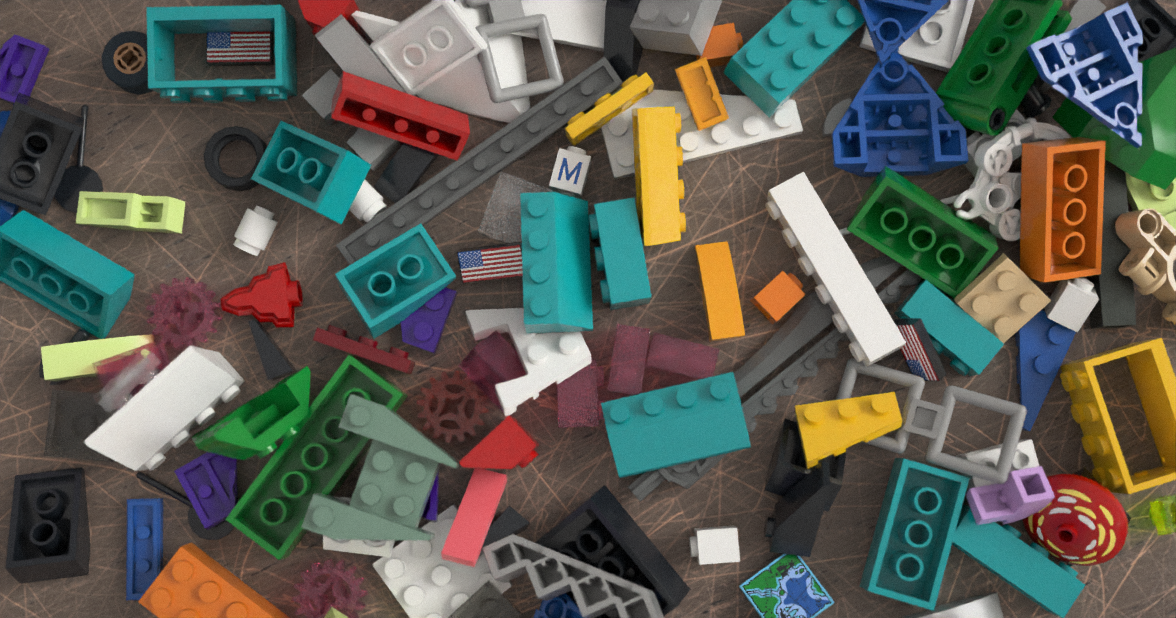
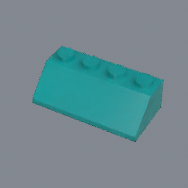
[520,192,593,334]
[0,210,135,339]
[601,372,751,478]

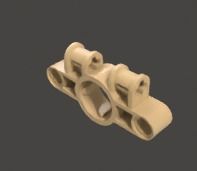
[1115,208,1176,325]

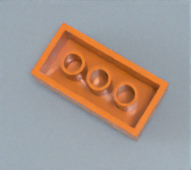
[1020,137,1105,283]
[138,542,290,618]

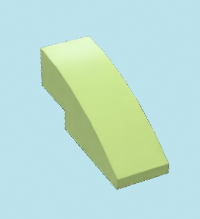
[76,191,186,234]
[41,334,158,381]

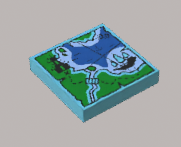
[739,554,835,618]

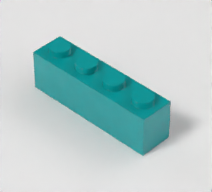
[952,504,1085,618]

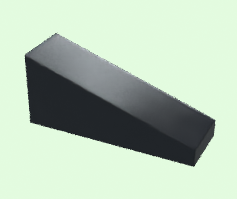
[248,320,297,381]
[479,506,530,556]

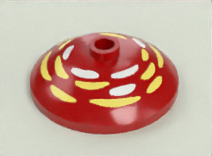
[1022,474,1128,566]

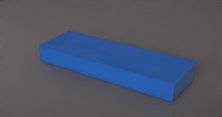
[126,498,163,600]

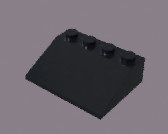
[534,485,690,618]

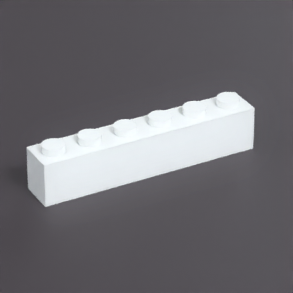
[765,172,906,367]

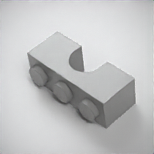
[302,69,402,172]

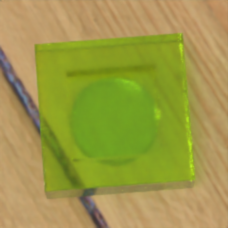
[1149,494,1176,535]

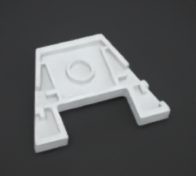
[465,308,591,416]

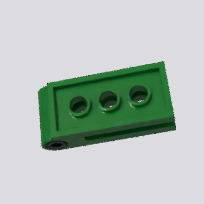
[936,0,1072,136]

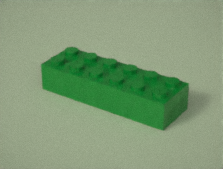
[225,355,408,560]

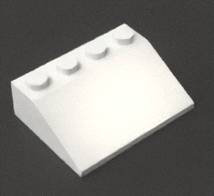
[84,346,245,471]

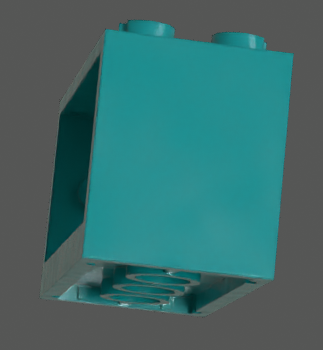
[146,5,297,103]

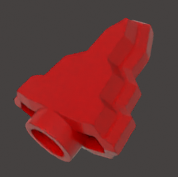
[220,262,303,328]

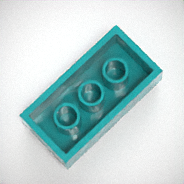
[723,0,865,118]
[859,458,970,611]

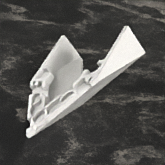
[352,0,530,123]

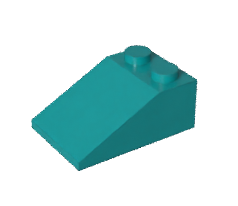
[335,223,457,339]

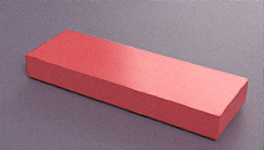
[441,468,507,568]

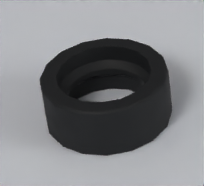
[203,126,267,191]

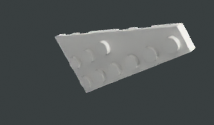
[601,87,803,180]

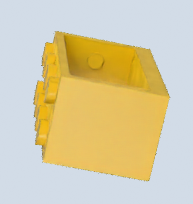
[1060,338,1176,494]

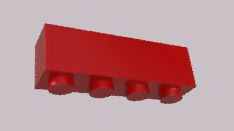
[331,71,470,161]

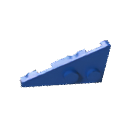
[1015,310,1076,431]

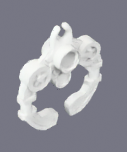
[954,118,1071,241]

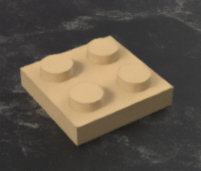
[954,253,1051,343]

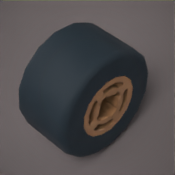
[101,31,153,95]

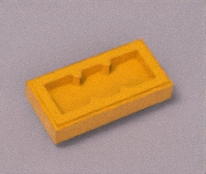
[674,57,729,131]

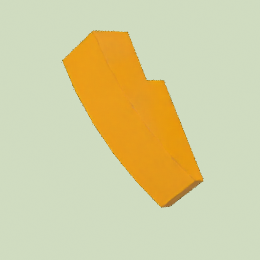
[695,241,745,342]

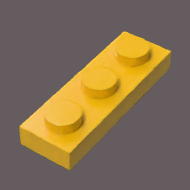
[565,72,654,147]

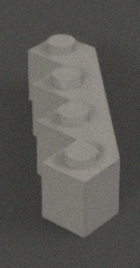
[482,534,664,618]

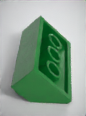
[847,166,998,298]

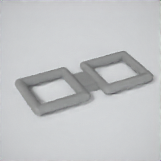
[464,0,564,103]
[836,358,1027,484]

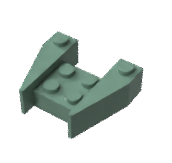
[301,394,460,541]

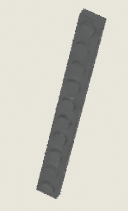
[336,56,623,265]

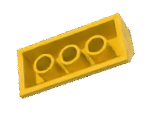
[632,106,686,246]

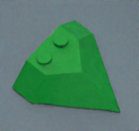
[1052,48,1176,190]
[191,366,311,460]

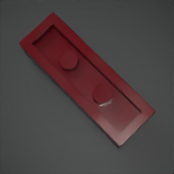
[313,325,416,374]

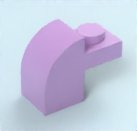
[965,466,1055,525]

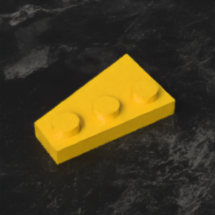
[795,392,902,469]

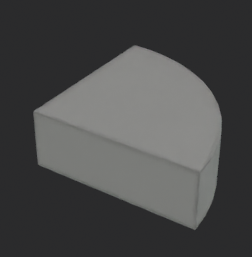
[822,98,852,137]

